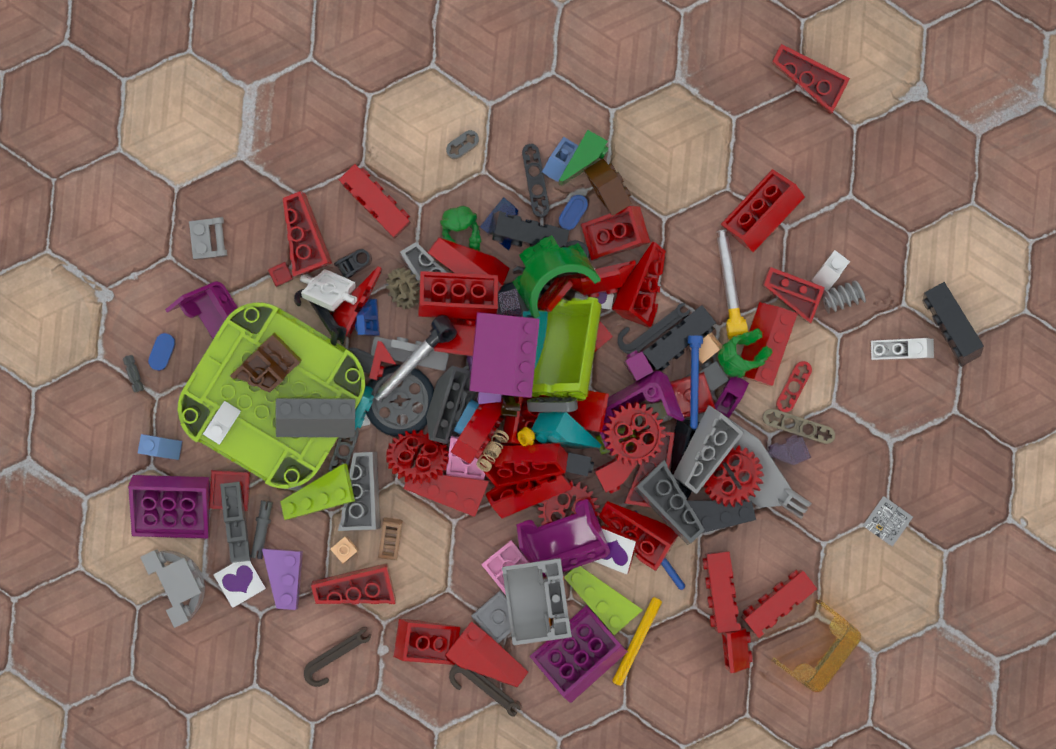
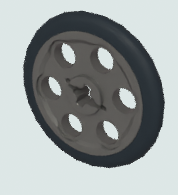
[365,365,434,437]

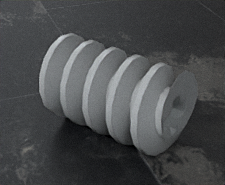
[823,280,866,314]

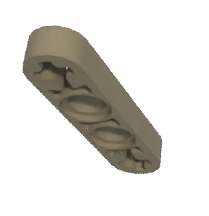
[762,409,835,444]

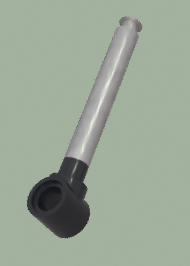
[374,315,457,402]

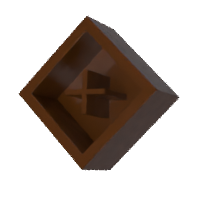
[584,159,632,216]

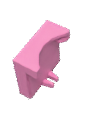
[446,436,485,480]
[481,540,530,595]

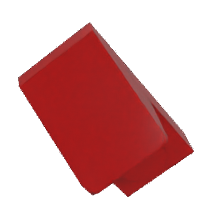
[369,341,397,380]

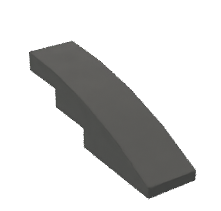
[220,482,251,563]

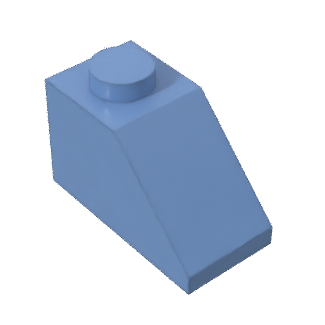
[542,137,578,182]
[138,434,183,460]

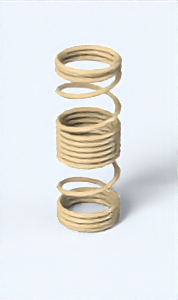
[476,430,509,472]

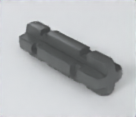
[123,355,144,392]

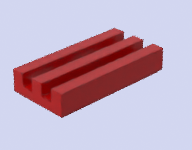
[537,277,573,312]

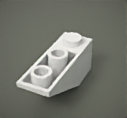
[871,338,934,360]

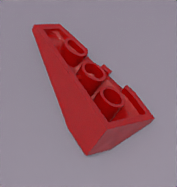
[612,242,666,328]

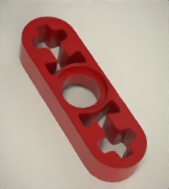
[776,361,812,412]

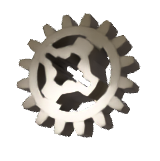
[386,267,420,309]

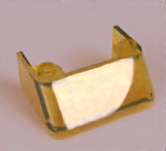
[772,600,861,692]

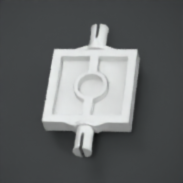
[300,269,357,311]

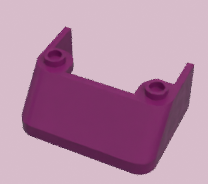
[165,281,238,339]
[600,371,685,451]

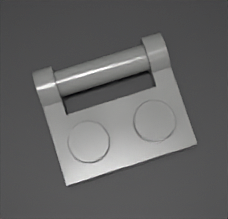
[189,217,228,260]

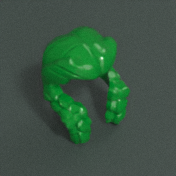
[440,205,481,251]
[718,329,773,378]

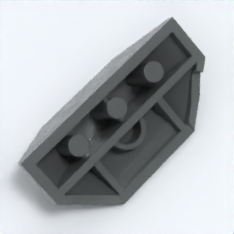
[426,366,477,444]

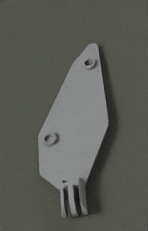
[685,412,812,519]

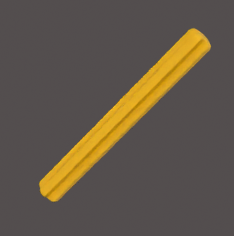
[612,597,662,686]

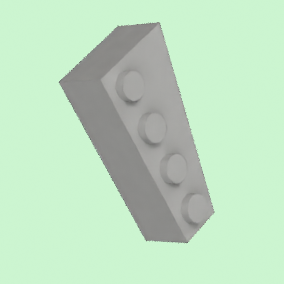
[399,242,447,287]
[673,405,744,494]

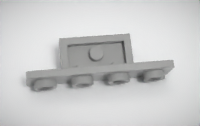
[371,337,449,371]

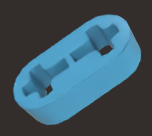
[454,399,480,435]

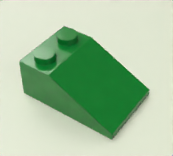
[559,130,609,186]

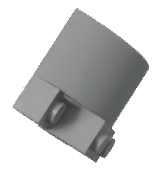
[140,549,205,628]
[502,558,572,645]

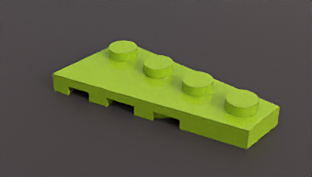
[280,464,355,520]
[564,566,643,635]

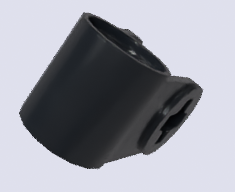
[334,249,372,279]

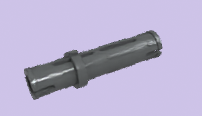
[250,500,273,559]

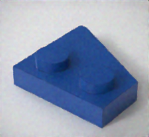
[355,299,380,336]

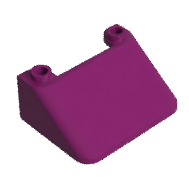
[516,499,610,577]

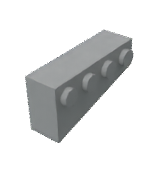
[338,452,380,531]

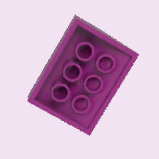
[469,312,540,398]
[128,475,210,539]
[529,605,628,703]

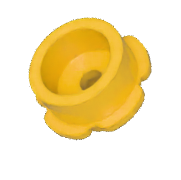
[517,427,535,446]

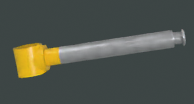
[716,230,748,340]

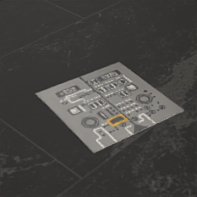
[863,496,913,547]

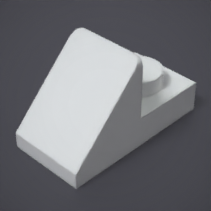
[811,250,850,290]
[203,401,241,445]

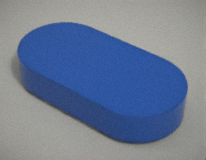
[559,195,588,230]
[148,333,176,371]

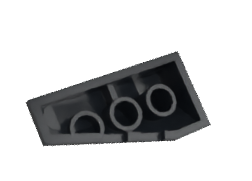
[671,419,700,500]

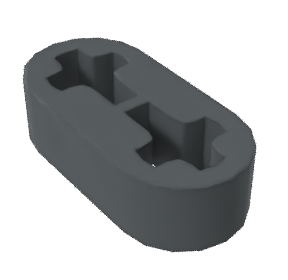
[446,130,479,159]

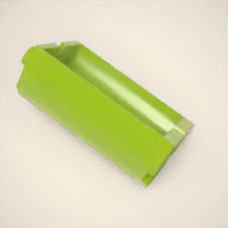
[532,297,602,401]

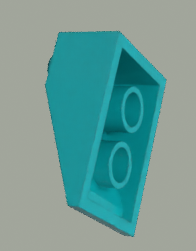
[531,412,601,449]

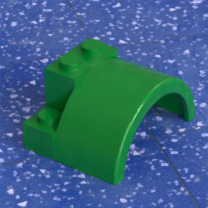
[512,235,601,318]

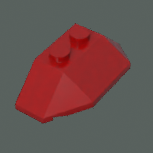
[560,260,636,298]

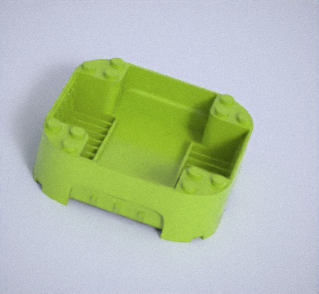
[178,302,365,489]

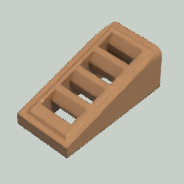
[378,518,403,560]

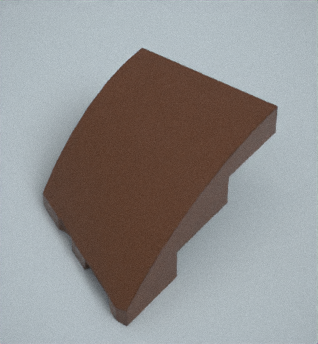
[230,332,302,392]

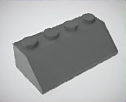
[276,398,355,438]

